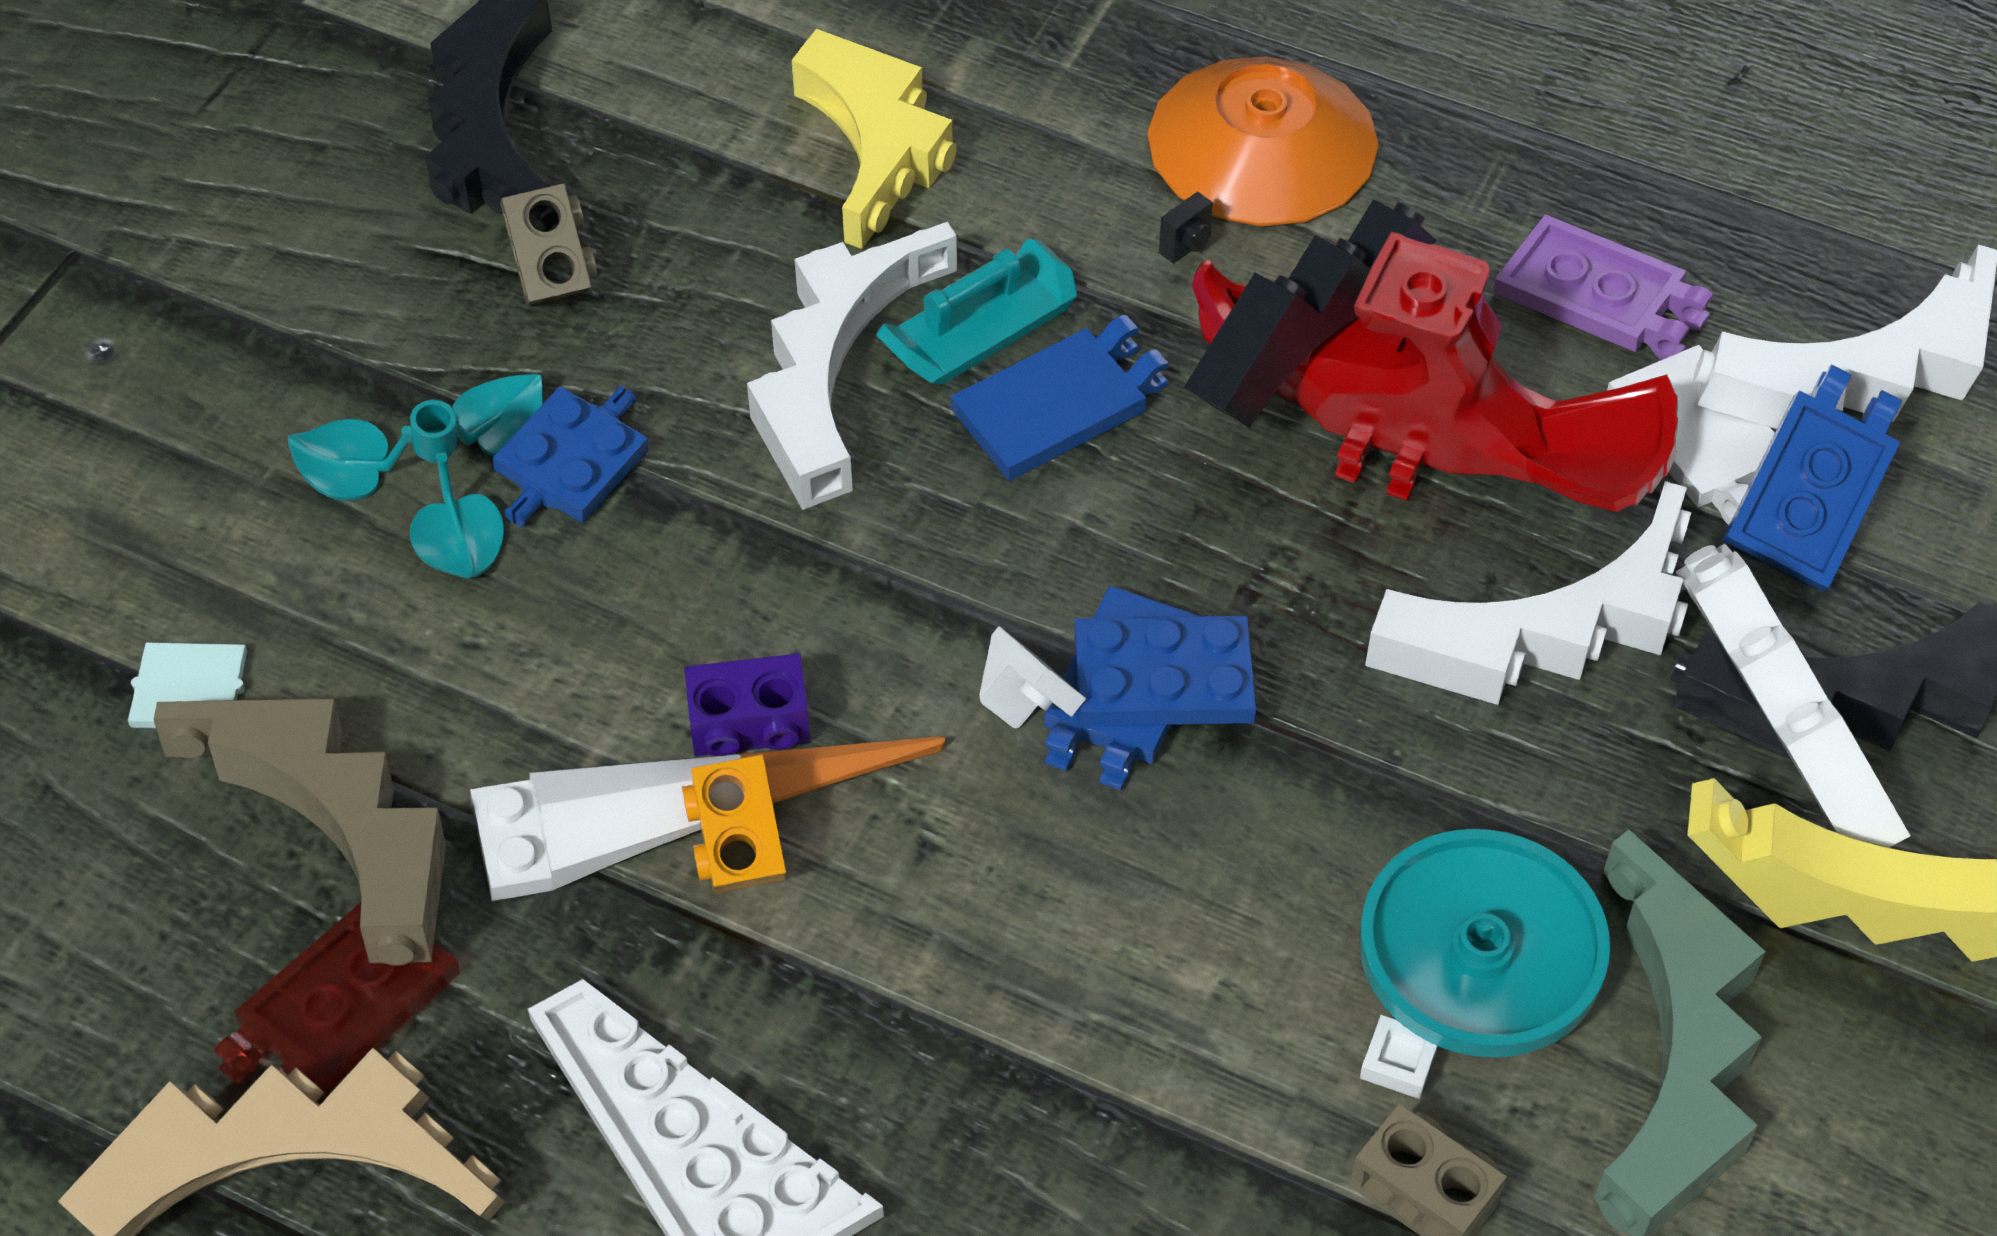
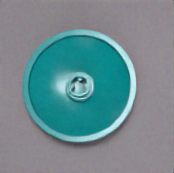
[1359,829,1610,1058]

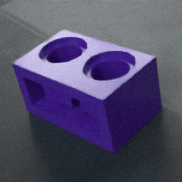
[684,653,811,757]

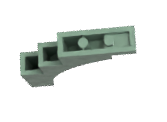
[1594,830,1766,1236]

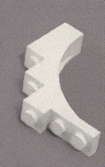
[747,222,957,510]
[1365,481,1691,705]
[1675,544,1910,848]

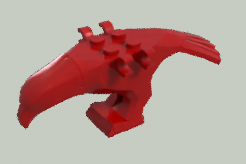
[1192,232,1678,512]

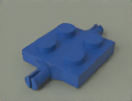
[493,386,648,527]

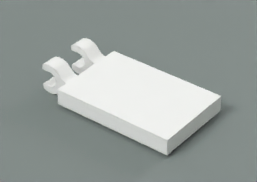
[1607,345,1775,526]

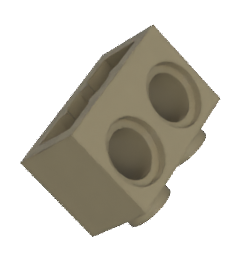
[500,184,598,306]
[1349,1103,1507,1236]

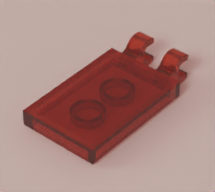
[214,902,460,1095]

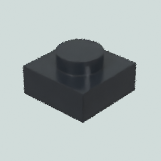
[1159,191,1213,264]

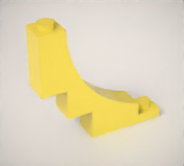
[1688,778,1997,962]

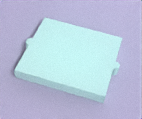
[128,643,247,728]

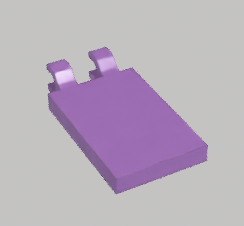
[1494,214,1713,360]

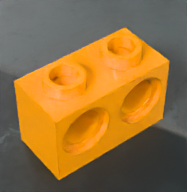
[682,754,786,894]

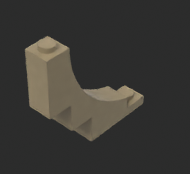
[153,699,446,966]

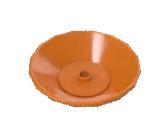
[1147,56,1379,227]

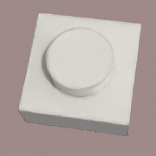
[1360,1015,1438,1099]

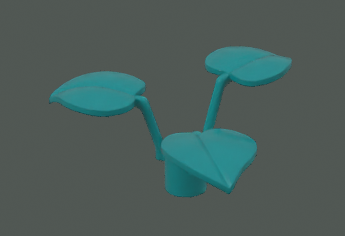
[288,374,542,579]

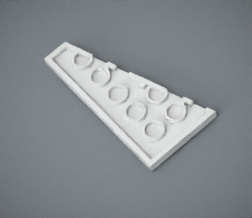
[528,979,884,1236]

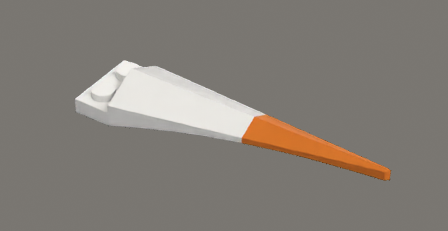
[470,736,946,901]

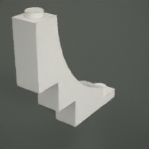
[1693,244,1997,429]

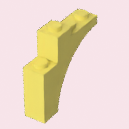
[792,29,957,249]

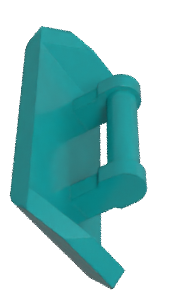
[876,238,1077,385]

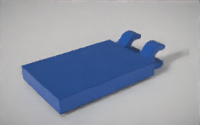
[951,315,1169,481]
[1722,364,1902,592]
[1044,585,1198,791]

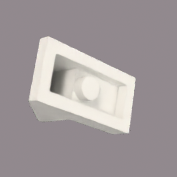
[980,626,1086,728]

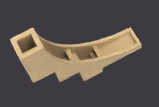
[58,1048,506,1236]

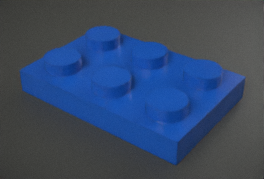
[1074,616,1256,726]

